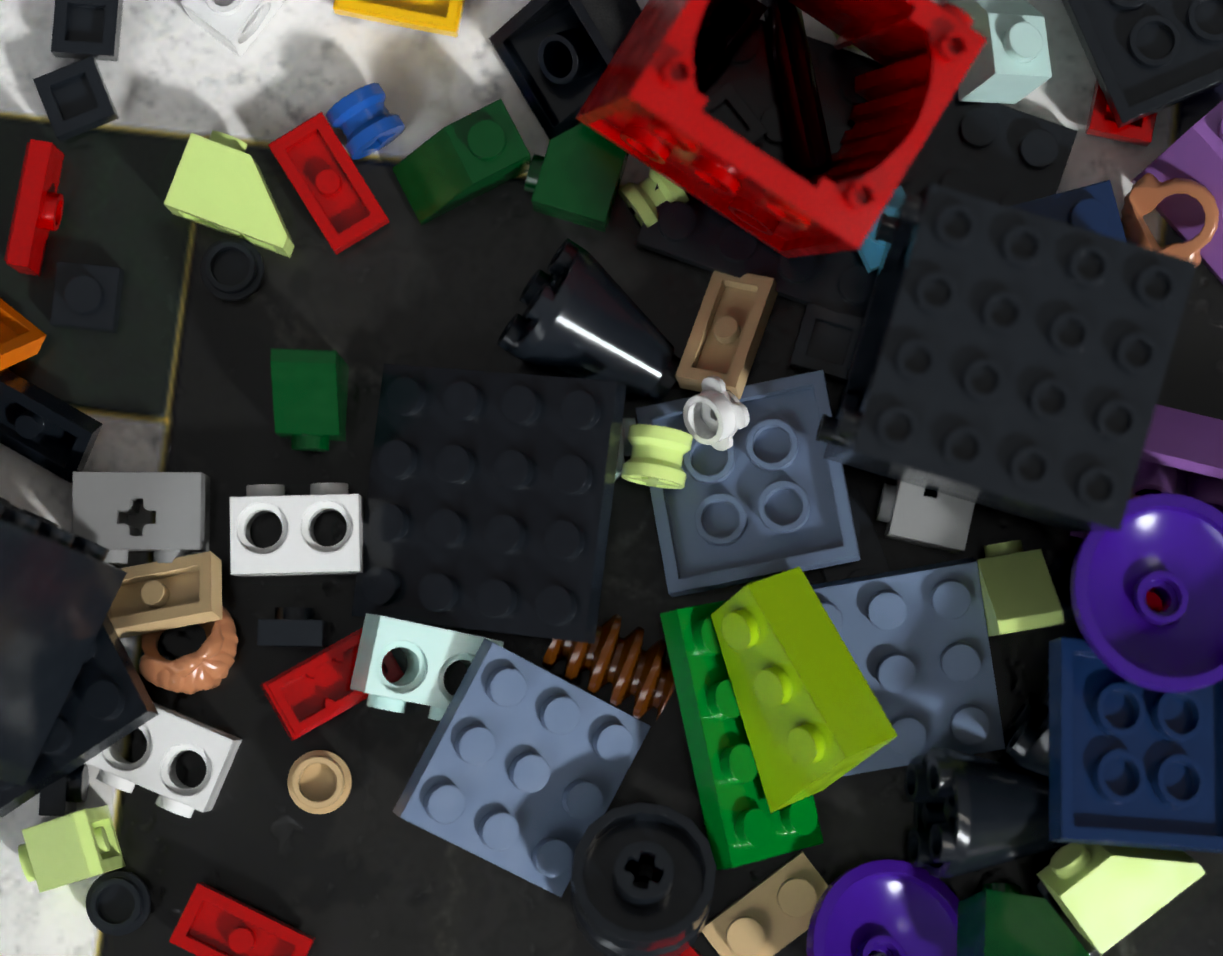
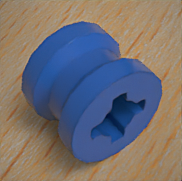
[326,83,406,160]

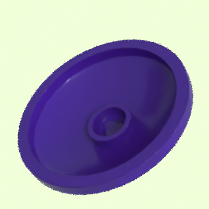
[1071,493,1223,693]
[806,860,960,956]

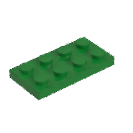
[660,600,824,870]

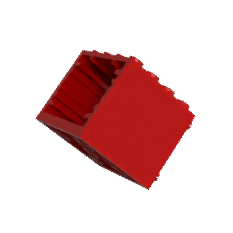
[575,0,987,258]

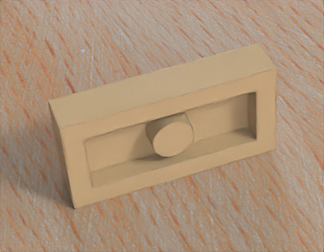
[675,271,778,400]
[107,551,222,639]
[701,851,828,956]

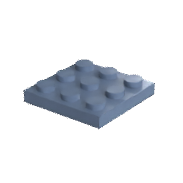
[635,370,861,598]
[811,557,1005,776]
[392,638,651,897]

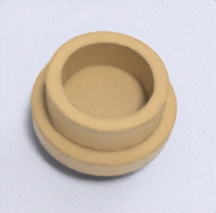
[287,750,352,814]

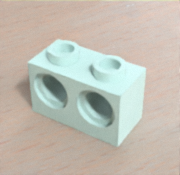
[350,613,504,721]

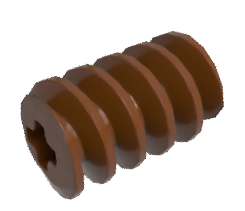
[542,614,675,721]

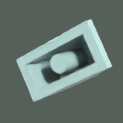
[947,0,1052,104]

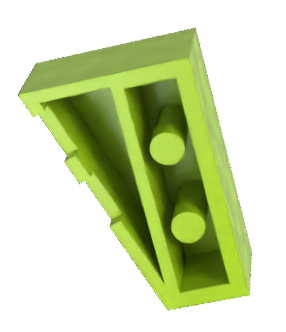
[711,566,898,813]

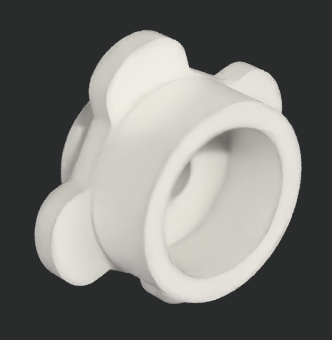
[683,376,750,451]

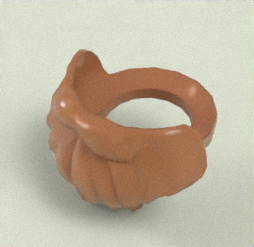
[1121,173,1219,267]
[139,606,239,695]

